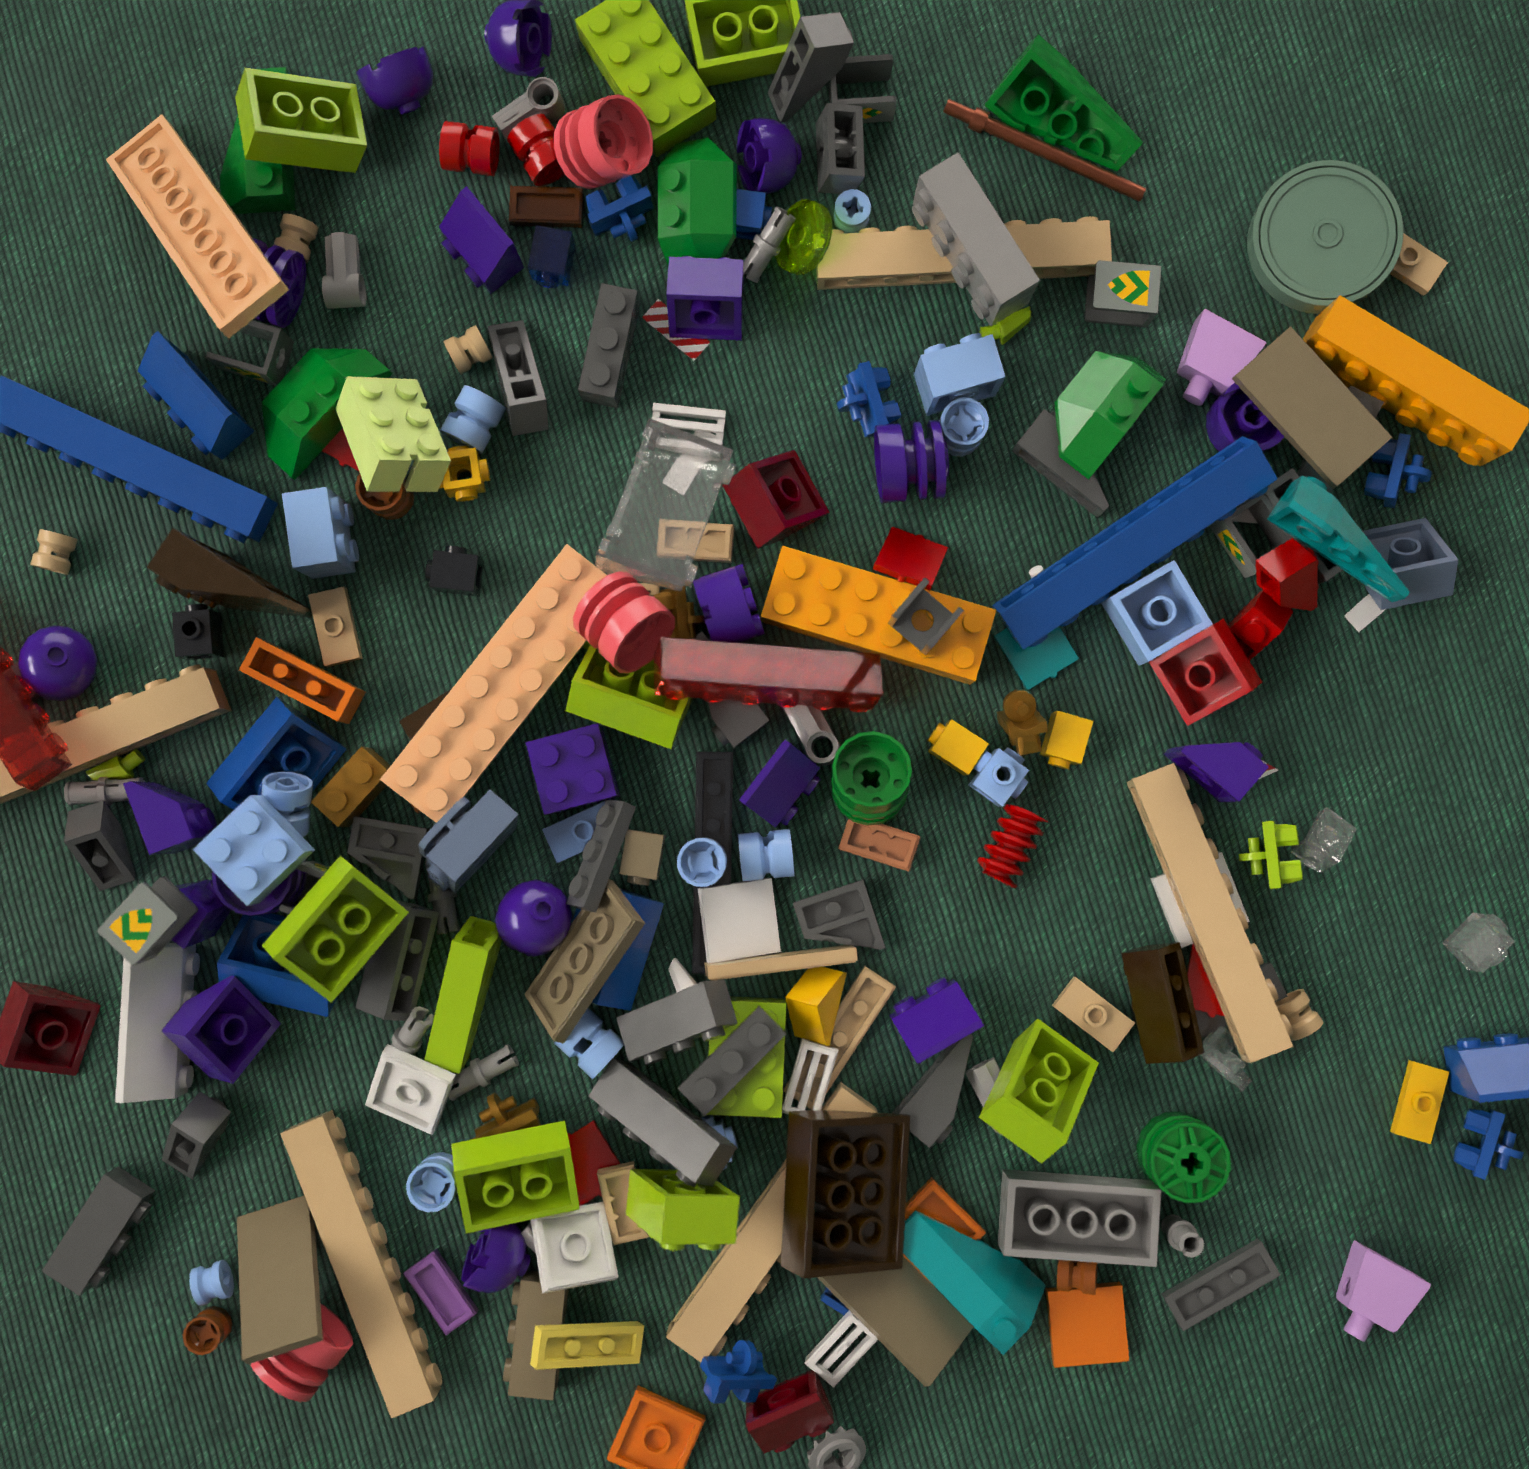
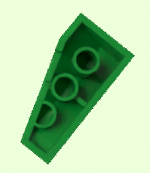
[984,34,1143,171]
[220,67,295,214]

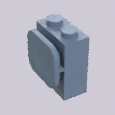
[418,789,518,894]

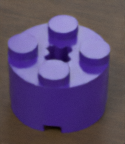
[1206,383,1284,453]
[693,564,765,649]

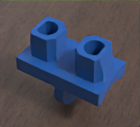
[585,175,654,242]
[837,361,901,437]
[1364,433,1432,508]
[1453,1108,1524,1180]
[700,1340,777,1403]

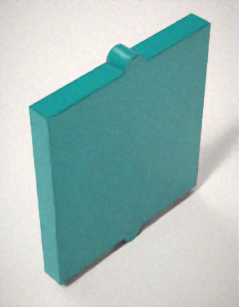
[993,626,1079,690]

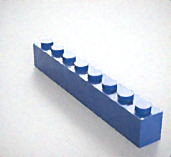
[0,375,278,544]
[992,436,1278,650]

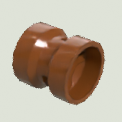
[1057,1260,1098,1295]
[183,1306,232,1355]

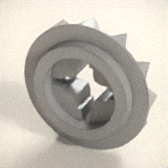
[807,1426,866,1469]

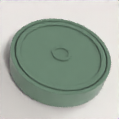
[1247,160,1404,314]

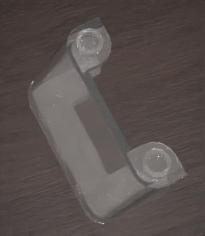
[595,418,736,592]

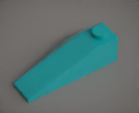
[1267,475,1410,603]
[903,1210,1046,1355]

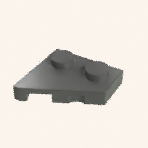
[347,816,430,899]
[792,879,886,950]

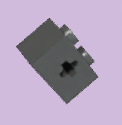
[816,103,865,194]

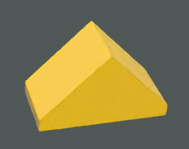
[785,966,847,1046]

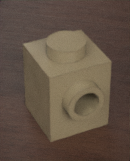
[619,829,666,886]

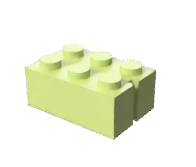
[335,376,451,492]

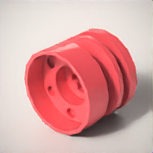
[554,94,653,189]
[573,571,675,673]
[250,1303,353,1402]

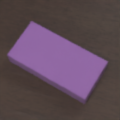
[403,1248,479,1335]

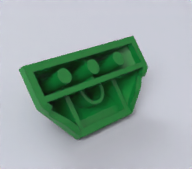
[658,137,737,265]
[262,348,393,480]
[1054,351,1166,480]

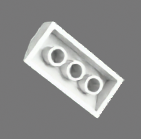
[115,943,200,1103]

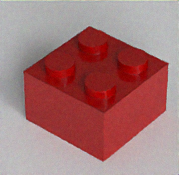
[1149,618,1262,726]

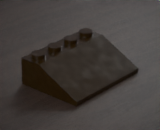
[147,528,312,618]
[781,1110,910,1278]

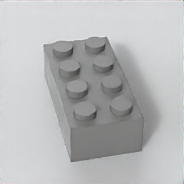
[912,153,1040,327]
[998,1169,1161,1267]

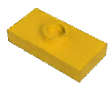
[1390,1060,1449,1144]

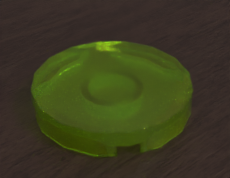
[775,199,832,275]

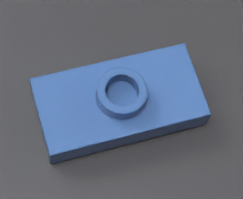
[542,799,611,863]

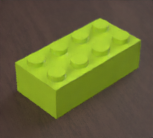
[575,0,717,158]

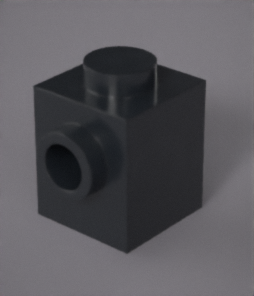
[425,546,484,597]
[172,604,224,660]

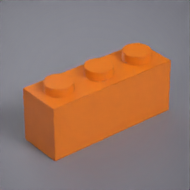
[239,637,366,724]

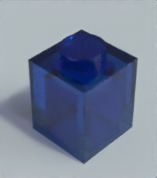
[528,226,576,288]

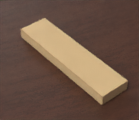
[704,945,858,981]
[783,965,896,1110]

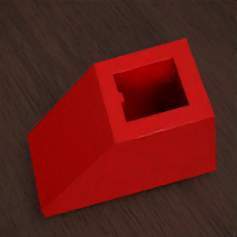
[1256,538,1319,611]
[1228,590,1293,661]

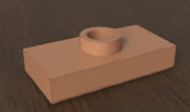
[838,819,921,872]

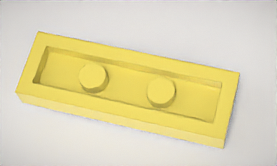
[530,1321,644,1370]

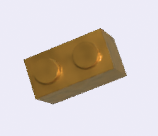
[311,746,391,827]

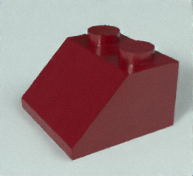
[722,450,830,549]
[0,981,101,1076]
[746,1369,834,1454]

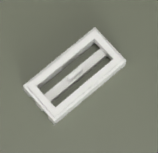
[649,403,726,449]
[782,1038,839,1114]
[805,1310,878,1388]

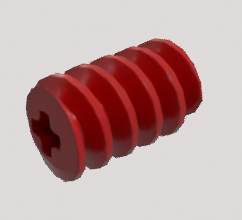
[977,804,1049,889]

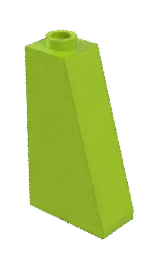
[424,916,502,1074]

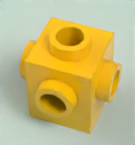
[439,446,490,502]

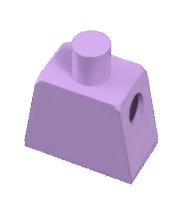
[1177,309,1266,406]
[1336,1240,1431,1342]

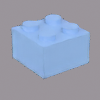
[914,333,1006,416]
[282,487,359,579]
[1101,560,1213,666]
[193,795,315,906]

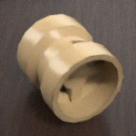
[273,213,319,264]
[443,325,493,374]
[30,529,78,575]
[1275,989,1324,1041]

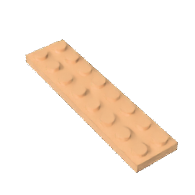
[106,114,289,339]
[380,544,607,823]

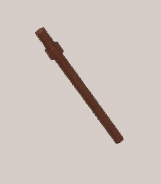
[943,99,1146,202]

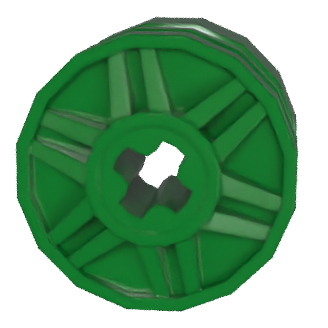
[831,731,912,826]
[1137,1111,1231,1203]

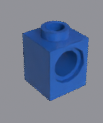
[736,189,772,240]

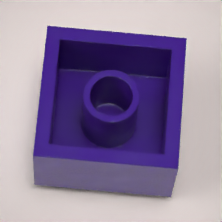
[525,723,620,815]

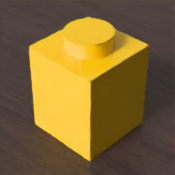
[1040,711,1093,770]
[927,719,989,776]

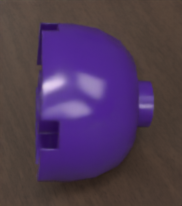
[484,0,552,77]
[356,46,433,115]
[737,118,802,195]
[18,625,98,701]
[495,880,573,957]
[461,1223,530,1293]

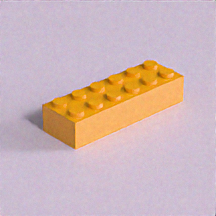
[1303,295,1529,466]
[761,546,996,685]

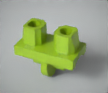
[1238,821,1303,889]

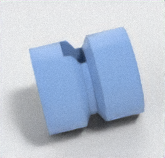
[440,385,506,455]
[939,398,989,456]
[261,772,313,837]
[738,829,795,881]
[677,838,727,887]
[554,1008,624,1079]
[406,1152,458,1212]

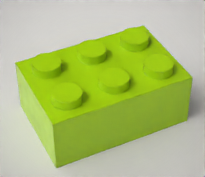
[684,0,801,87]
[235,68,367,173]
[565,645,701,749]
[262,856,409,1003]
[707,996,786,1118]
[979,1019,1099,1164]
[451,1121,580,1233]
[626,1169,740,1250]

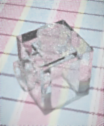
[1442,912,1515,973]

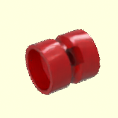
[507,114,565,187]
[439,121,500,176]

